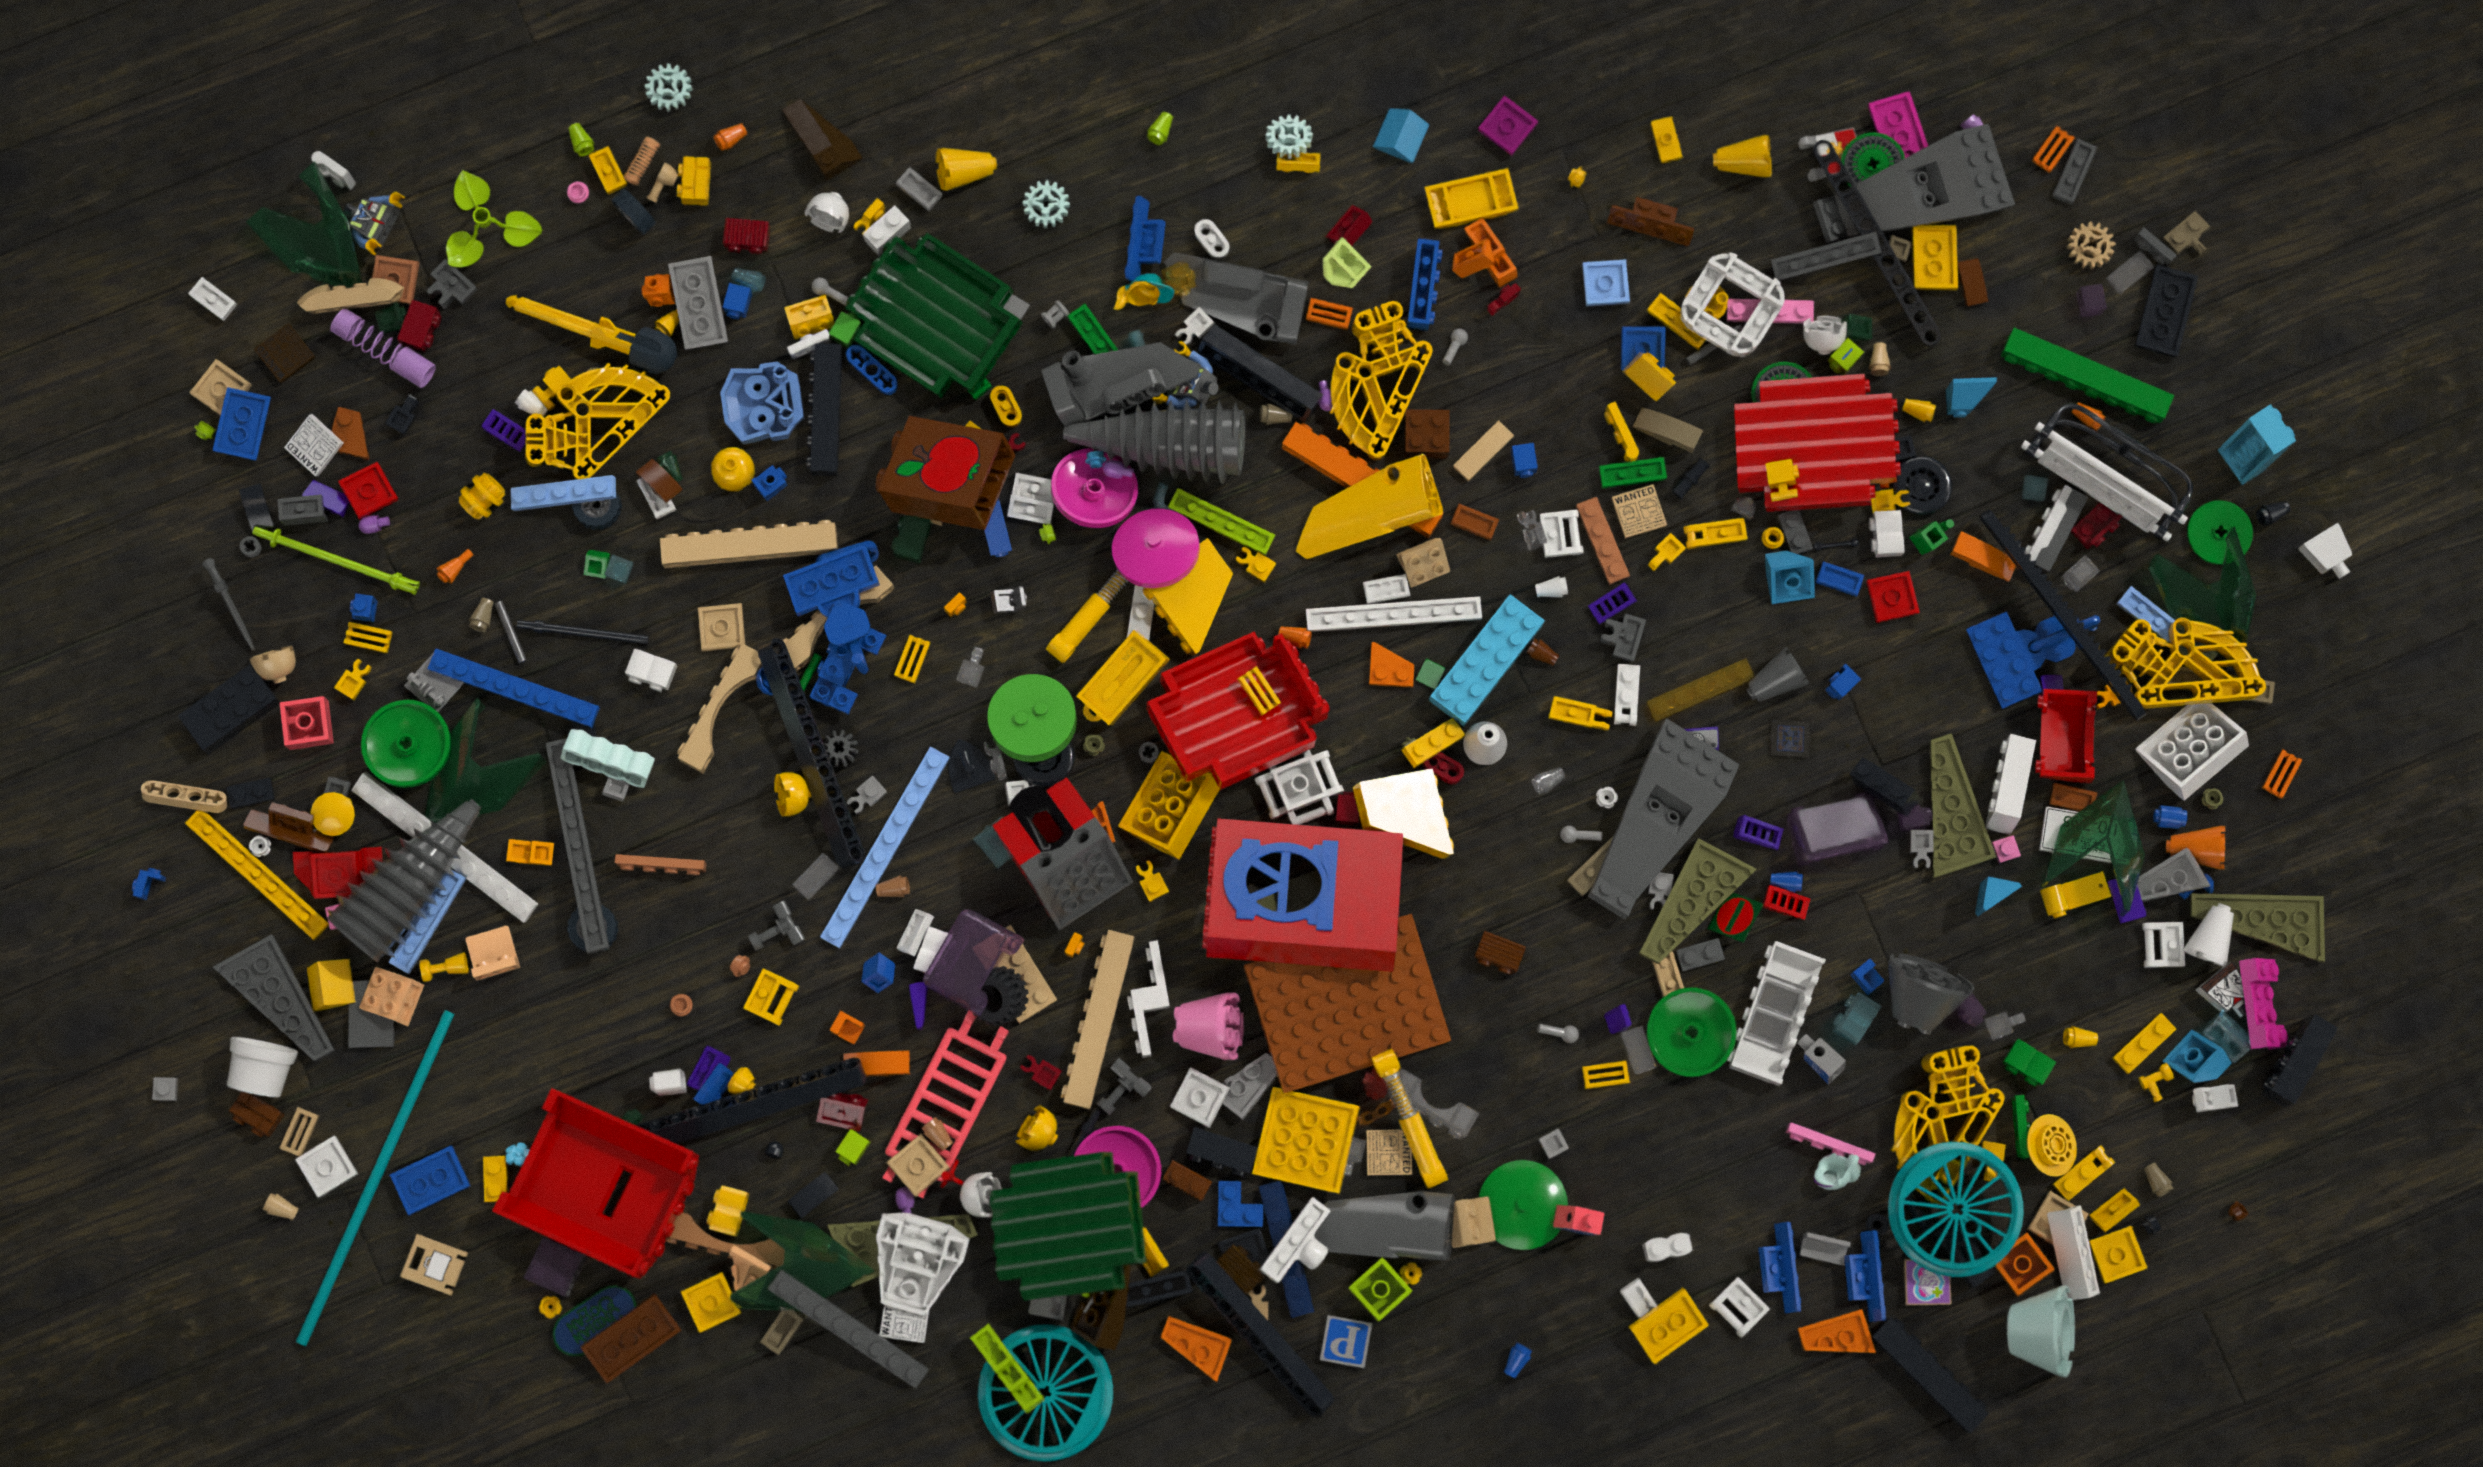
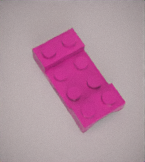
[2239,958,2288,1050]

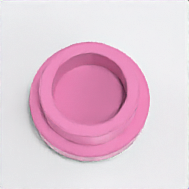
[567,182,589,203]

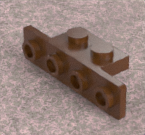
[1607,197,1694,246]
[243,802,334,853]

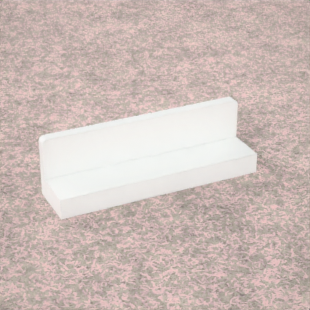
[2047,1206,2100,1300]

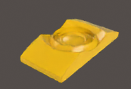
[1425,168,1518,229]

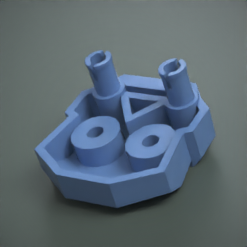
[720,361,805,445]

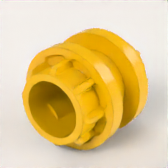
[459,473,505,520]

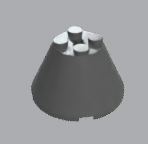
[1888,954,1974,1035]

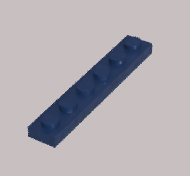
[1259,1181,1314,1318]

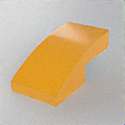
[506,839,554,866]

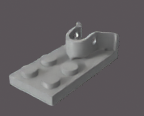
[668,256,728,349]

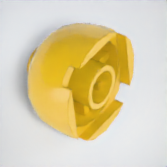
[711,447,755,492]
[774,772,812,816]
[1016,1105,1058,1151]

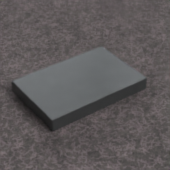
[348,980,395,1048]

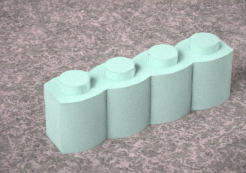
[561,729,655,788]

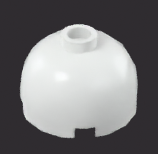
[805,192,849,233]
[1803,316,1847,355]
[960,1172,1002,1217]

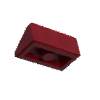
[1326,205,1372,246]

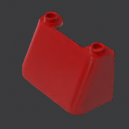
[2035,689,2097,784]

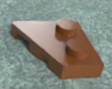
[331,407,369,460]

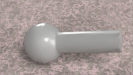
[812,278,848,306]
[1442,329,1468,365]
[1560,826,1602,843]
[1537,1024,1579,1043]

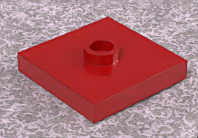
[338,462,398,520]
[1866,571,1920,623]

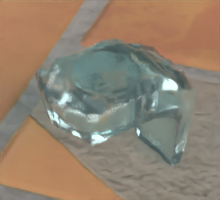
[1153,482,1176,512]

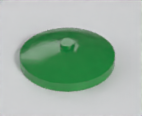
[361,700,451,788]
[1647,987,1737,1077]
[1479,1160,1568,1250]

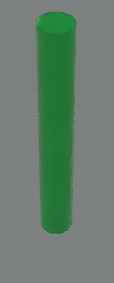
[800,653,822,691]

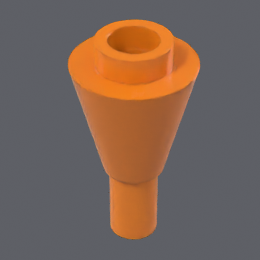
[437,549,473,584]

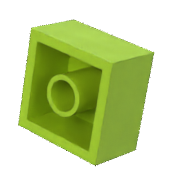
[1348,1257,1412,1322]

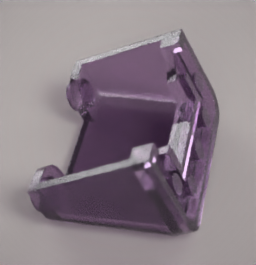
[1786,792,1889,867]
[924,909,1025,1016]

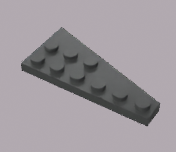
[213,934,335,1062]

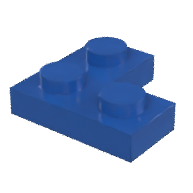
[1218,1181,1263,1227]

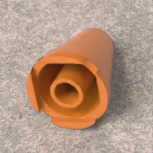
[2166,826,2225,870]

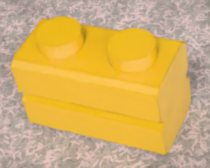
[677,157,711,205]

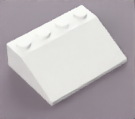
[2136,703,2249,801]

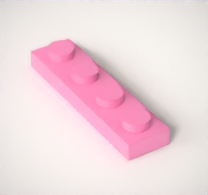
[1727,299,1814,324]
[1785,1123,1875,1166]

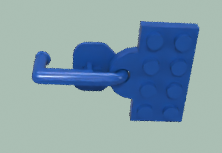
[783,544,880,674]
[1966,612,2100,709]

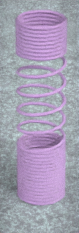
[330,308,436,388]

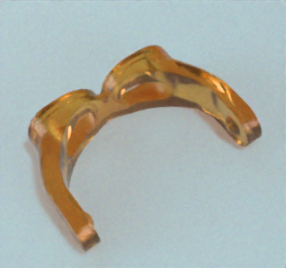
[1357,1099,1395,1126]

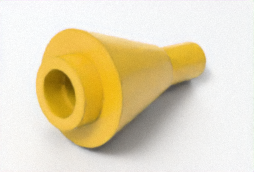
[654,309,679,337]

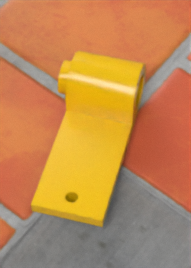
[2040,871,2111,919]

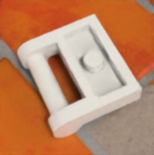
[312,151,356,190]
[1539,510,1584,558]
[2142,922,2185,968]
[1709,1277,1770,1338]

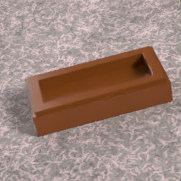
[1450,504,1499,541]
[2049,783,2097,815]

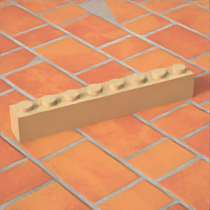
[660,520,838,568]
[1061,930,1134,1110]

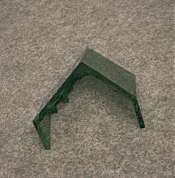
[246,161,363,288]
[2148,526,2257,652]
[425,698,546,823]
[2039,780,2145,917]
[730,1211,874,1311]

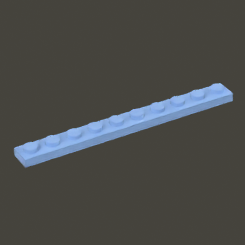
[820,747,950,949]

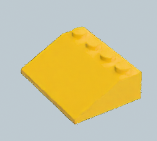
[1118,751,1220,859]

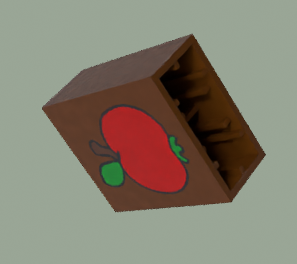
[876,416,1015,530]

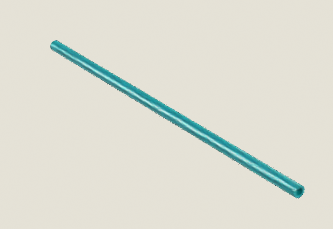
[296,1010,455,1346]

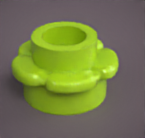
[195,421,216,441]
[1039,523,1056,544]

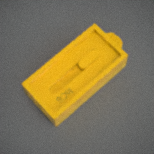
[1077,630,1170,725]

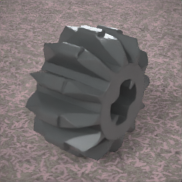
[823,730,858,768]

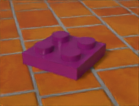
[1478,96,1538,156]

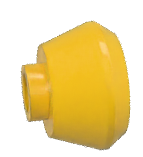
[727,1067,756,1094]

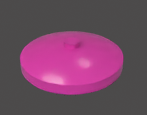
[1051,448,1138,528]
[1112,508,1200,588]
[1074,1126,1161,1208]

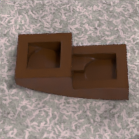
[1957,258,1988,306]
[636,459,682,503]

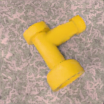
[2139,1063,2174,1102]

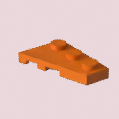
[1797,1309,1876,1353]
[1161,1316,1232,1382]

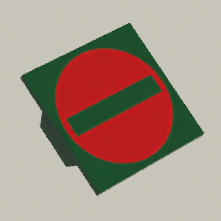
[1708,892,1764,943]

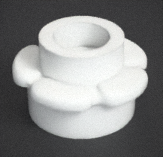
[1596,787,1618,808]
[249,835,271,857]

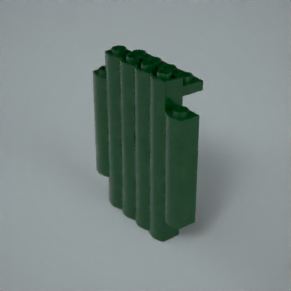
[845,233,1023,398]
[989,1152,1146,1300]

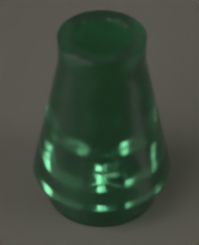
[656,451,683,483]

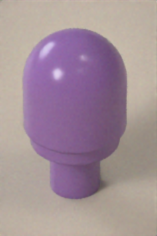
[1319,381,1332,411]
[1103,460,1134,479]
[359,515,390,534]
[896,1187,914,1214]

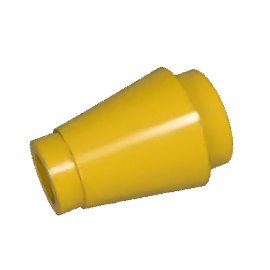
[1902,399,1936,422]
[2063,1026,2098,1048]

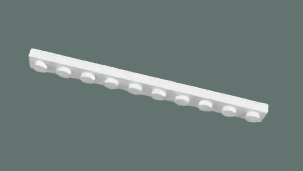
[351,772,538,923]

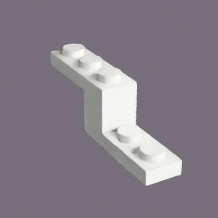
[1127,940,1170,1058]

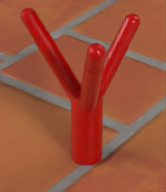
[940,1159,964,1188]

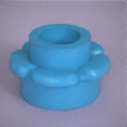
[1085,451,1107,468]

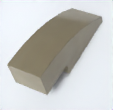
[1633,408,1703,453]
[761,1283,821,1355]

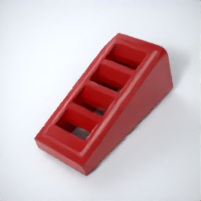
[1762,885,1810,920]

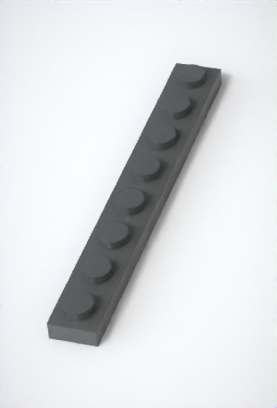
[768,1269,929,1388]

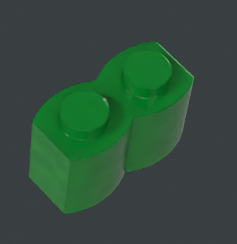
[2002,1039,2056,1087]

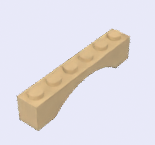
[783,566,894,673]
[677,643,762,774]

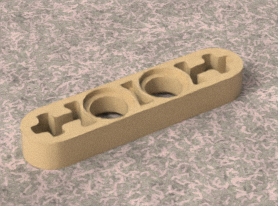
[141,780,227,813]

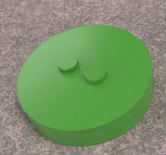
[988,674,1077,762]

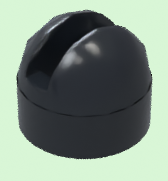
[764,1141,784,1159]

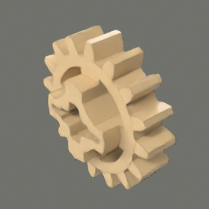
[2067,222,2115,269]

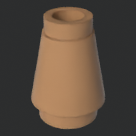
[876,875,910,897]
[922,1117,953,1151]

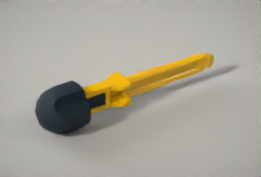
[506,295,677,374]

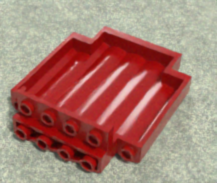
[1734,374,1901,512]
[1147,632,1330,790]

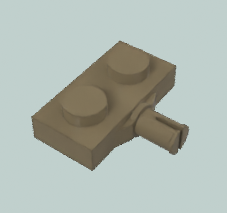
[2162,211,2210,255]

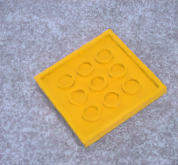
[1252,1087,1360,1194]

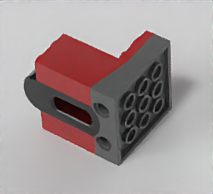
[992,777,1133,930]

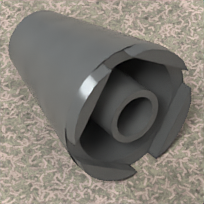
[1746,647,1810,702]

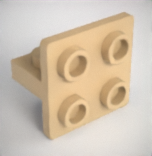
[1396,538,1450,587]
[1452,1197,1496,1248]

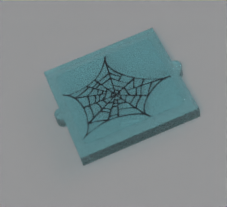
[973,816,1012,869]

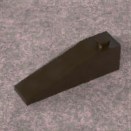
[782,99,863,181]
[1069,1265,1131,1350]

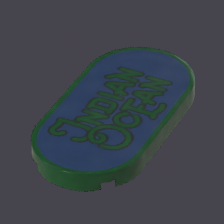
[553,1285,637,1356]

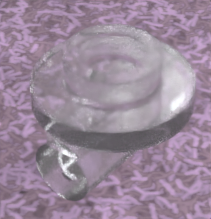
[1731,497,1756,520]

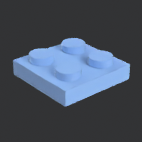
[1582,260,1630,306]

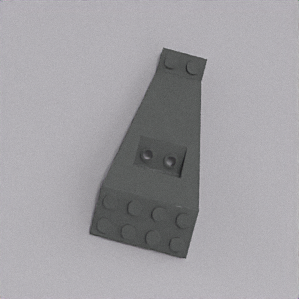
[1813,124,2015,243]
[1588,718,1740,920]

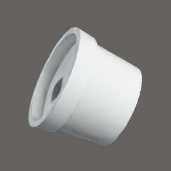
[227,1037,298,1097]

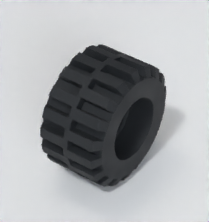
[967,966,1029,1026]

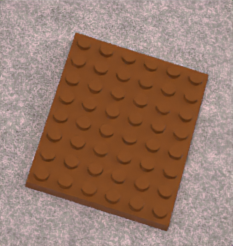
[1243,914,1451,1093]

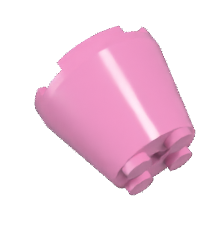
[1173,993,1244,1060]

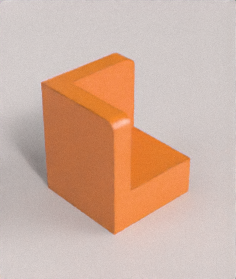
[830,1011,865,1044]

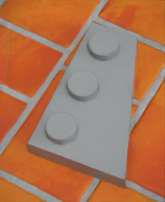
[2136,848,2211,902]
[1222,1053,1278,1120]

